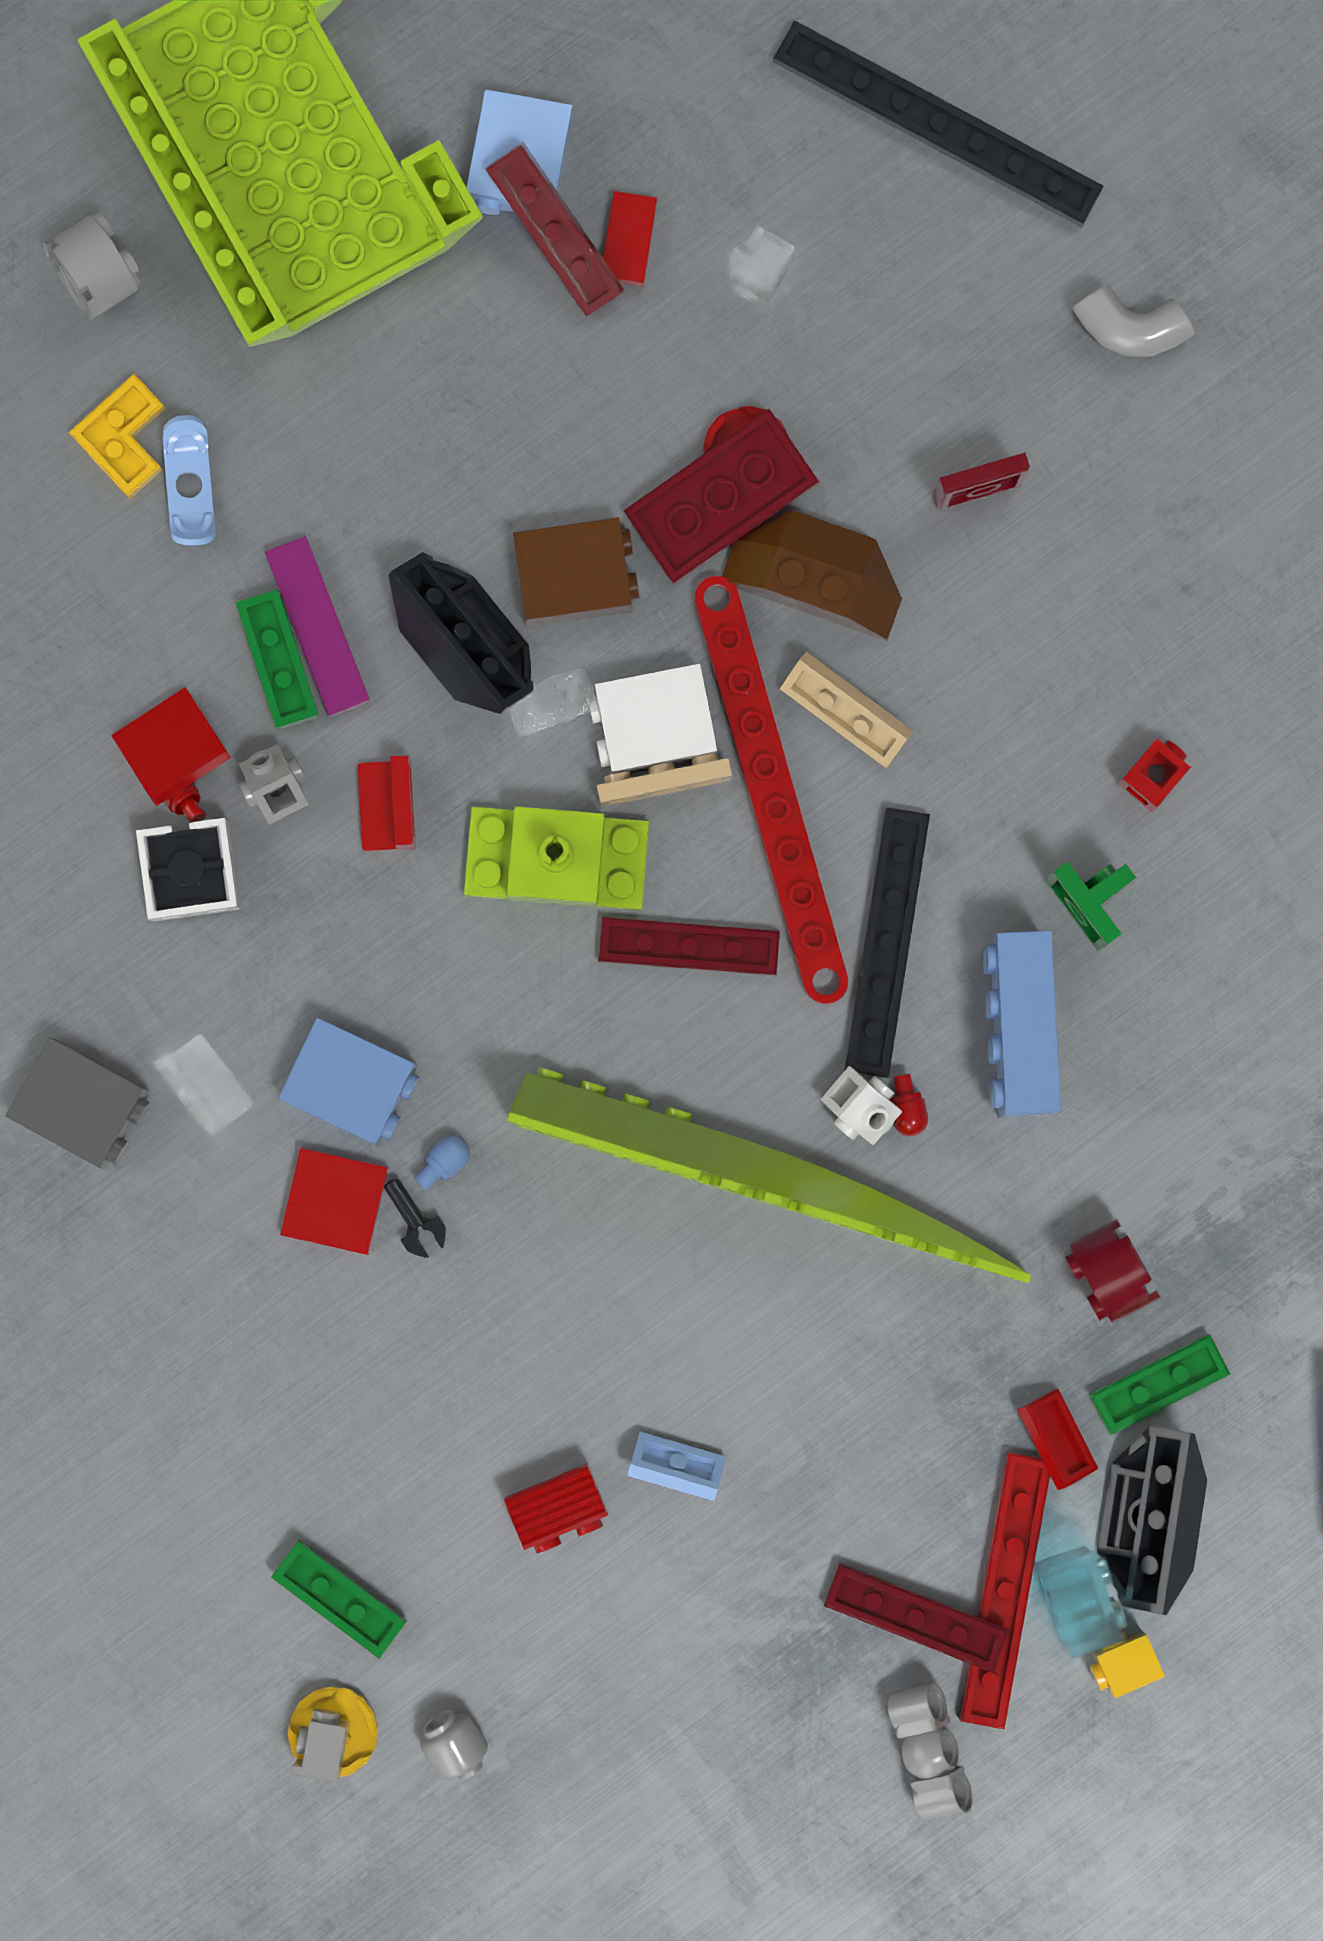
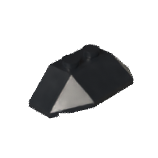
[388,552,534,714]
[1097,1426,1208,1615]

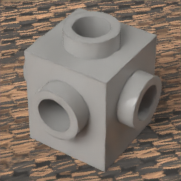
[239,744,309,825]

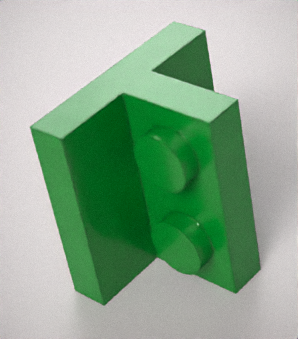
[1045,861,1137,951]

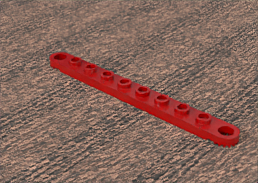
[695,576,848,1005]

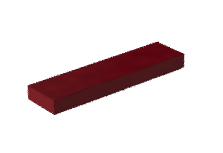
[485,141,624,317]
[599,917,780,977]
[824,1563,1010,1673]

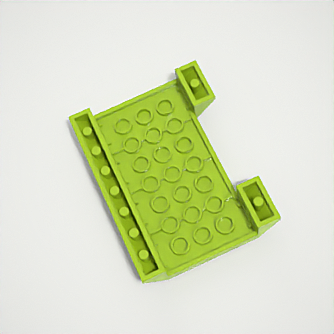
[77,0,483,347]

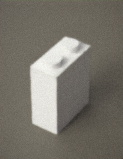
[588,664,717,774]

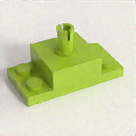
[464,806,649,911]

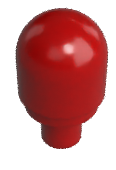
[163,783,206,823]
[890,1073,928,1137]

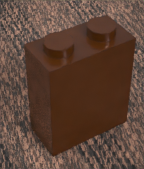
[513,517,640,627]

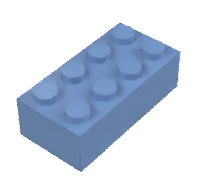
[982,931,1061,1118]

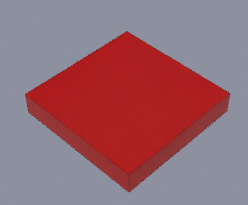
[111,687,231,807]
[280,1148,389,1255]

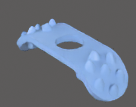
[163,415,216,546]

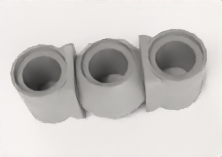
[888,1684,973,1821]

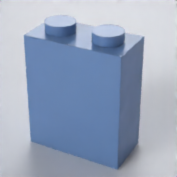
[278,1018,420,1146]

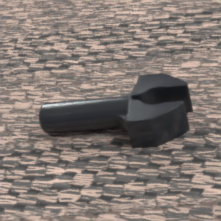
[384,1178,446,1258]

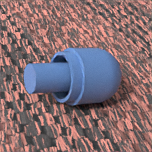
[414,1135,470,1191]

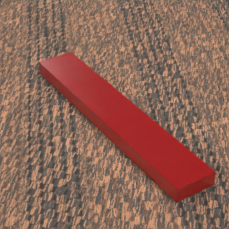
[959,1452,1050,1730]

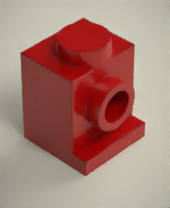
[1118,739,1191,813]

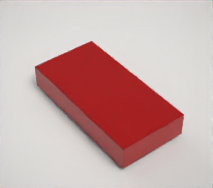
[603,191,657,287]
[1017,1388,1099,1490]

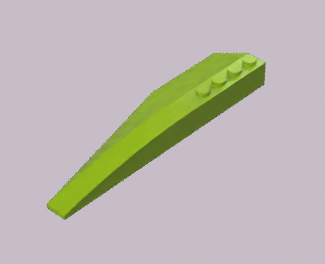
[507,1067,1032,1284]

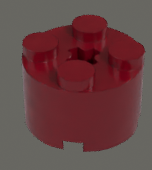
[1065,1219,1161,1324]

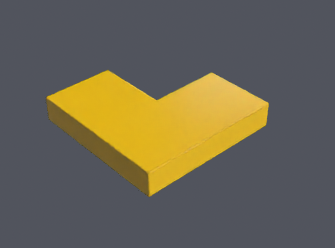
[69,374,166,499]

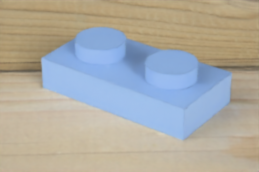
[627,1432,726,1501]

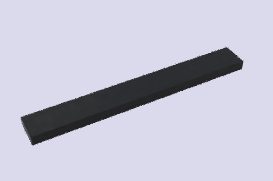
[773,20,1104,228]

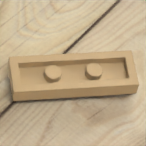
[780,651,914,768]
[597,753,732,808]

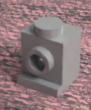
[291,1709,350,1782]

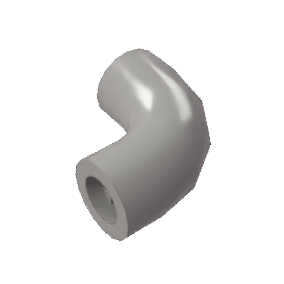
[1072,284,1194,357]

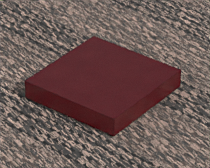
[933,452,1030,510]

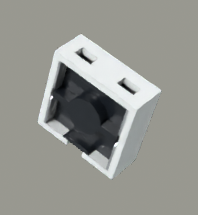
[136,818,241,922]

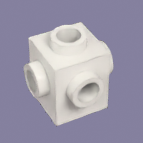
[820,1066,902,1145]

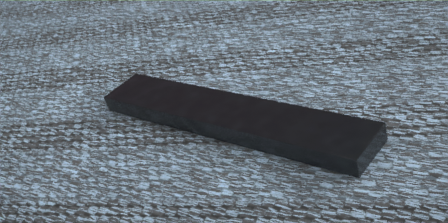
[844,807,930,1079]

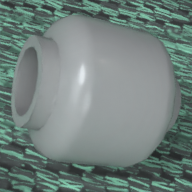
[420,1710,488,1780]

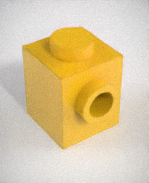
[1090,1630,1165,1699]

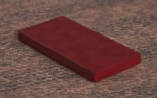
[623,409,820,584]

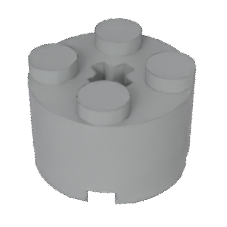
[43,212,141,320]

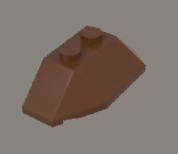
[722,510,902,641]

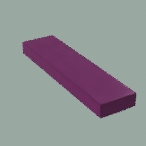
[265,536,371,718]

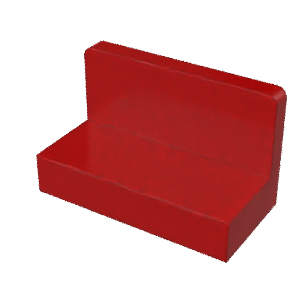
[357,755,416,852]

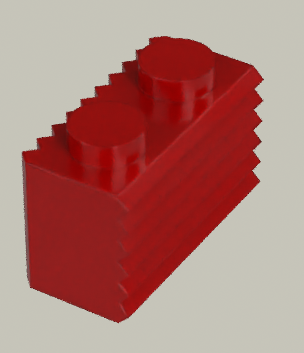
[503,1463,609,1554]

